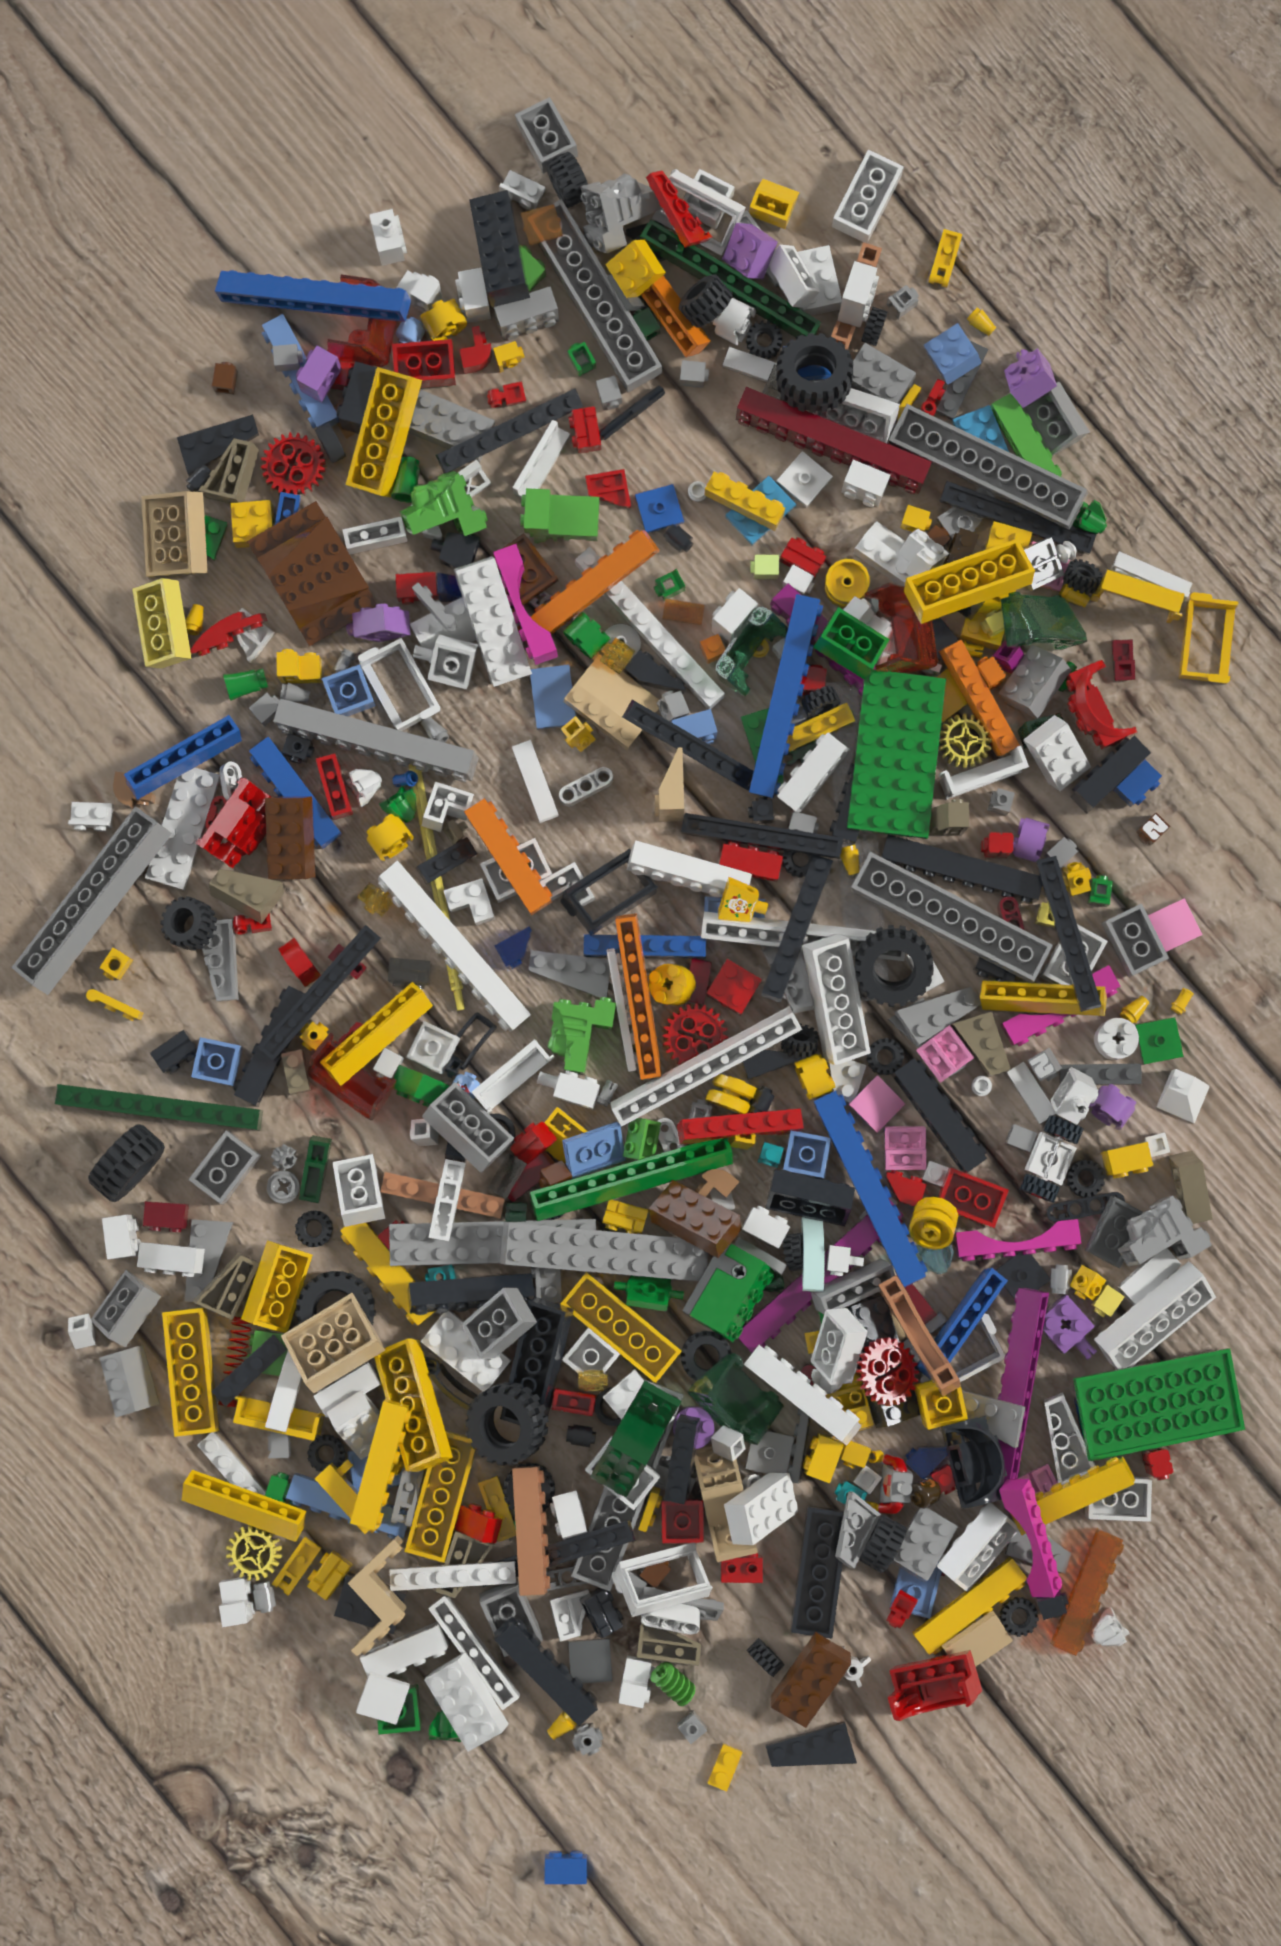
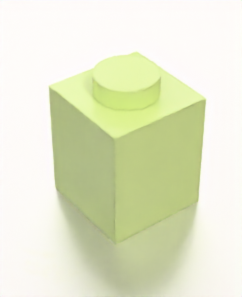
[750,555,779,579]

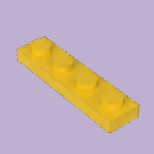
[787,703,855,753]

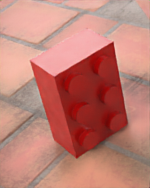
[392,339,456,388]
[938,1168,1009,1228]

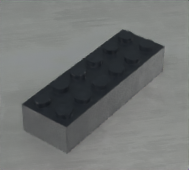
[469,190,530,307]
[891,1058,987,1173]
[845,1296,920,1428]
[500,1297,574,1426]
[790,1505,844,1639]

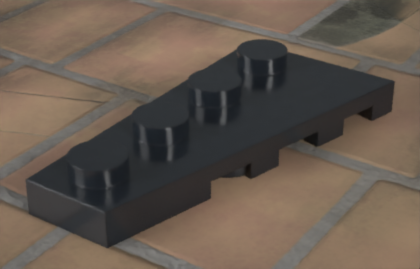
[765,1721,857,1767]

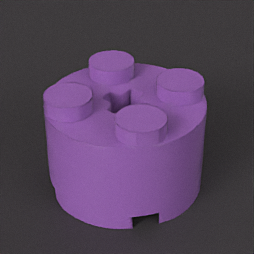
[1012,818,1050,862]
[1088,1084,1136,1130]
[673,1406,714,1449]

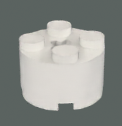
[713,298,756,345]
[1094,1018,1139,1060]

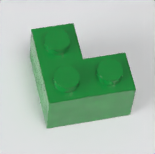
[390,1065,450,1107]

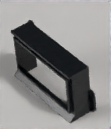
[560,848,658,936]

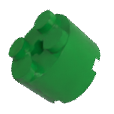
[563,612,611,659]

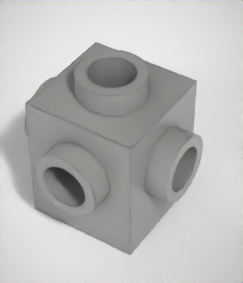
[572,1723,604,1756]

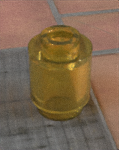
[578,1370,608,1391]

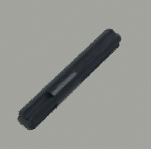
[599,385,665,440]

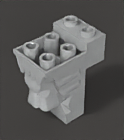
[580,173,662,254]
[1118,1196,1212,1267]

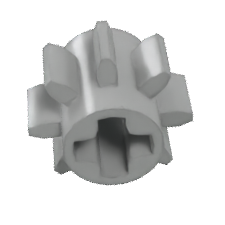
[271,1144,297,1171]

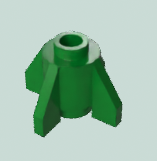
[1072,499,1107,535]
[379,786,416,823]
[428,1710,461,1743]

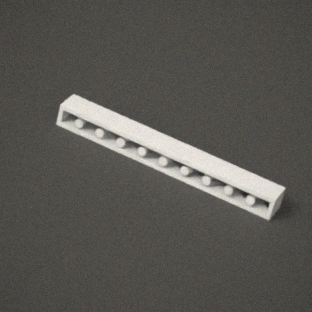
[575,547,725,710]
[377,861,531,1032]
[701,911,905,961]
[610,1006,802,1127]

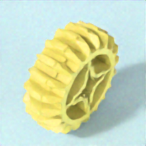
[939,714,991,768]
[226,1525,282,1580]

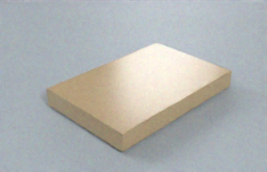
[942,1611,1013,1667]

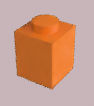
[700,634,726,664]

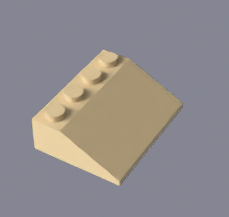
[141,491,208,577]
[563,654,659,750]
[655,748,684,822]
[281,1293,385,1393]

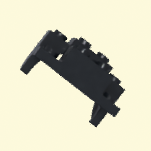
[941,1416,1007,1509]

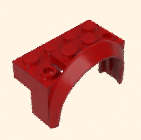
[887,1650,982,1721]

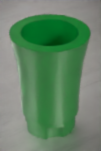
[391,457,420,503]
[223,668,268,701]

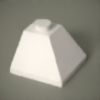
[1156,1069,1209,1124]

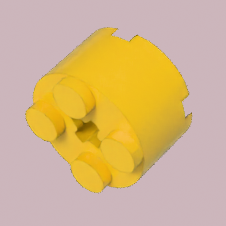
[420,298,467,341]
[366,814,414,861]
[649,964,696,1006]
[794,1053,836,1100]

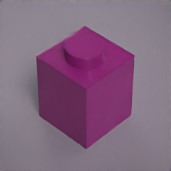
[993,641,1025,674]

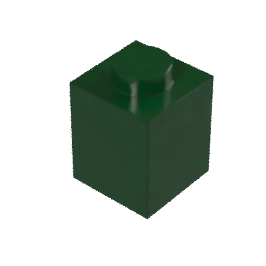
[633,307,661,341]

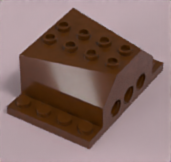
[247,501,377,646]

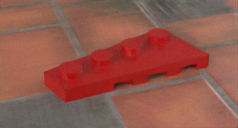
[646,170,712,247]

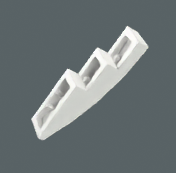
[512,740,559,823]
[429,1159,466,1242]
[265,1351,302,1433]

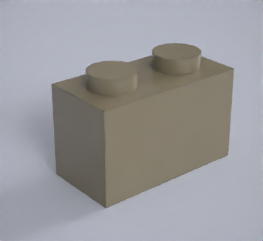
[281,1050,312,1095]

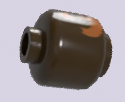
[910,1478,941,1509]

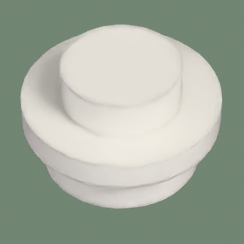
[688,481,707,502]
[971,1076,992,1096]

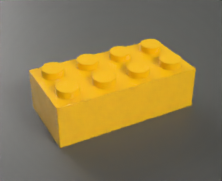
[241,1240,313,1333]

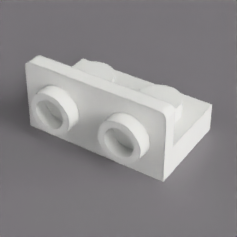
[499,170,545,210]
[68,802,113,831]

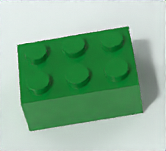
[813,607,890,680]

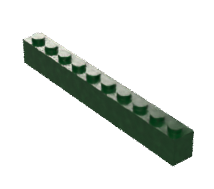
[640,219,821,337]
[55,1084,263,1131]

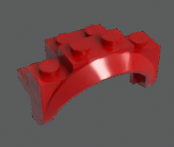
[1066,660,1138,750]
[195,777,271,869]

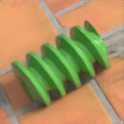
[650,1662,695,1707]

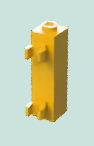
[315,1460,384,1534]

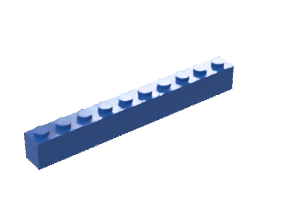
[215,270,411,322]
[749,594,823,798]
[814,1091,928,1288]

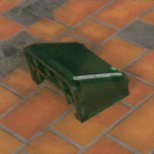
[1001,592,1087,650]
[715,606,788,697]
[687,1353,784,1445]

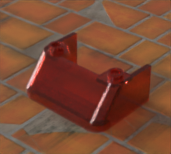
[327,274,397,367]
[865,583,938,673]
[307,1032,397,1121]

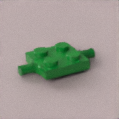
[614,1275,684,1312]

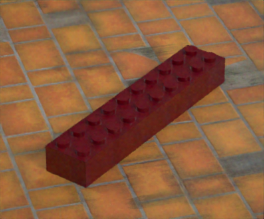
[736,387,932,494]

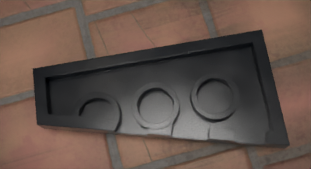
[177,414,259,476]

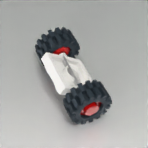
[1020,1115,1084,1203]

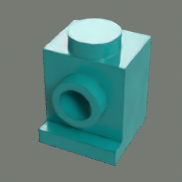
[758,1142,784,1168]
[425,1264,456,1281]
[834,1480,868,1505]

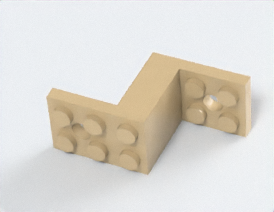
[694,1444,758,1562]
[348,1535,407,1656]

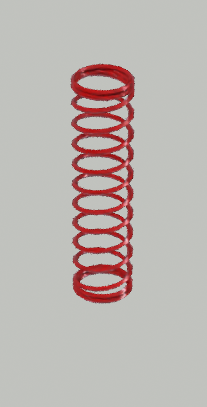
[218,1316,252,1407]

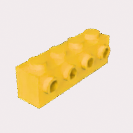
[704,471,785,531]

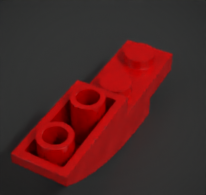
[190,612,268,657]

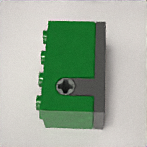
[682,1243,774,1342]

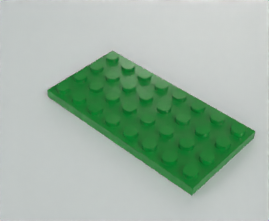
[847,669,946,839]
[1073,1348,1245,1461]

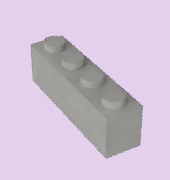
[810,1259,895,1314]

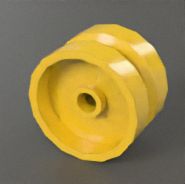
[824,559,870,608]
[705,1074,757,1114]
[909,1197,958,1250]

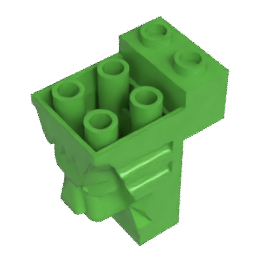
[399,470,488,536]
[520,488,599,544]
[548,997,616,1075]

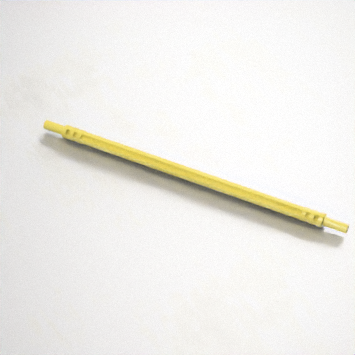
[408,764,465,1011]

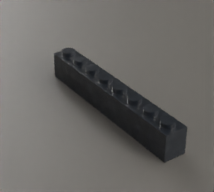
[881,834,1042,904]

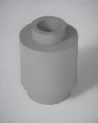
[1050,1265,1072,1294]
[252,1581,276,1613]

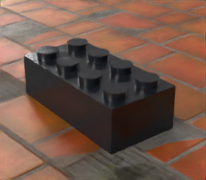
[1070,735,1151,814]
[765,1170,855,1227]

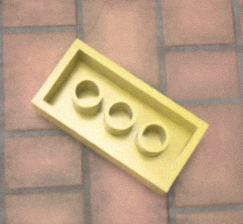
[132,578,192,669]

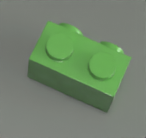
[623,1118,661,1160]

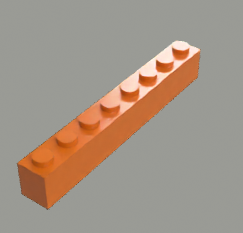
[517,530,660,644]
[615,913,662,1080]

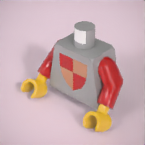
[866,1450,913,1514]

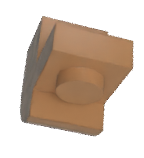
[113,771,156,809]
[695,1169,739,1198]

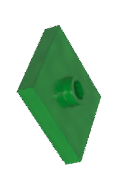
[1135,1017,1184,1065]

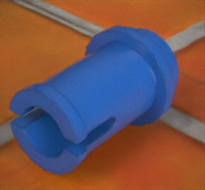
[393,770,418,787]

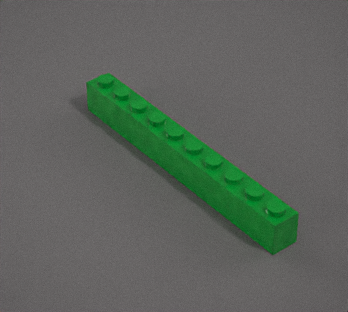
[530,1138,733,1221]

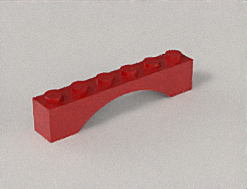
[677,1108,804,1145]

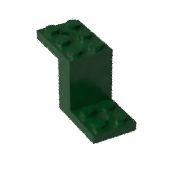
[590,1380,681,1498]

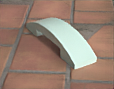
[801,1217,824,1292]

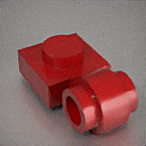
[920,379,946,416]
[487,381,526,408]
[232,913,272,935]
[886,1589,918,1629]

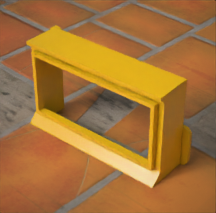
[1090,569,1185,623]
[1179,592,1238,684]
[233,1396,325,1441]

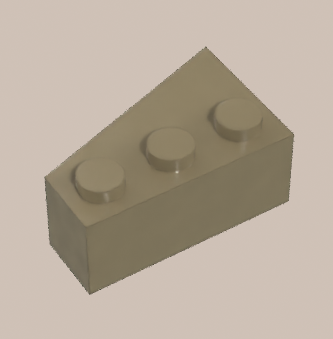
[198,438,259,503]
[929,799,969,836]
[209,869,284,924]
[951,1011,1011,1077]
[1168,1151,1213,1224]
[193,1253,259,1320]
[435,1530,495,1598]
[636,1622,701,1666]

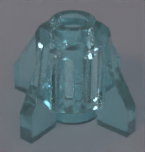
[917,1245,954,1274]

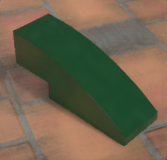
[299,1135,332,1204]

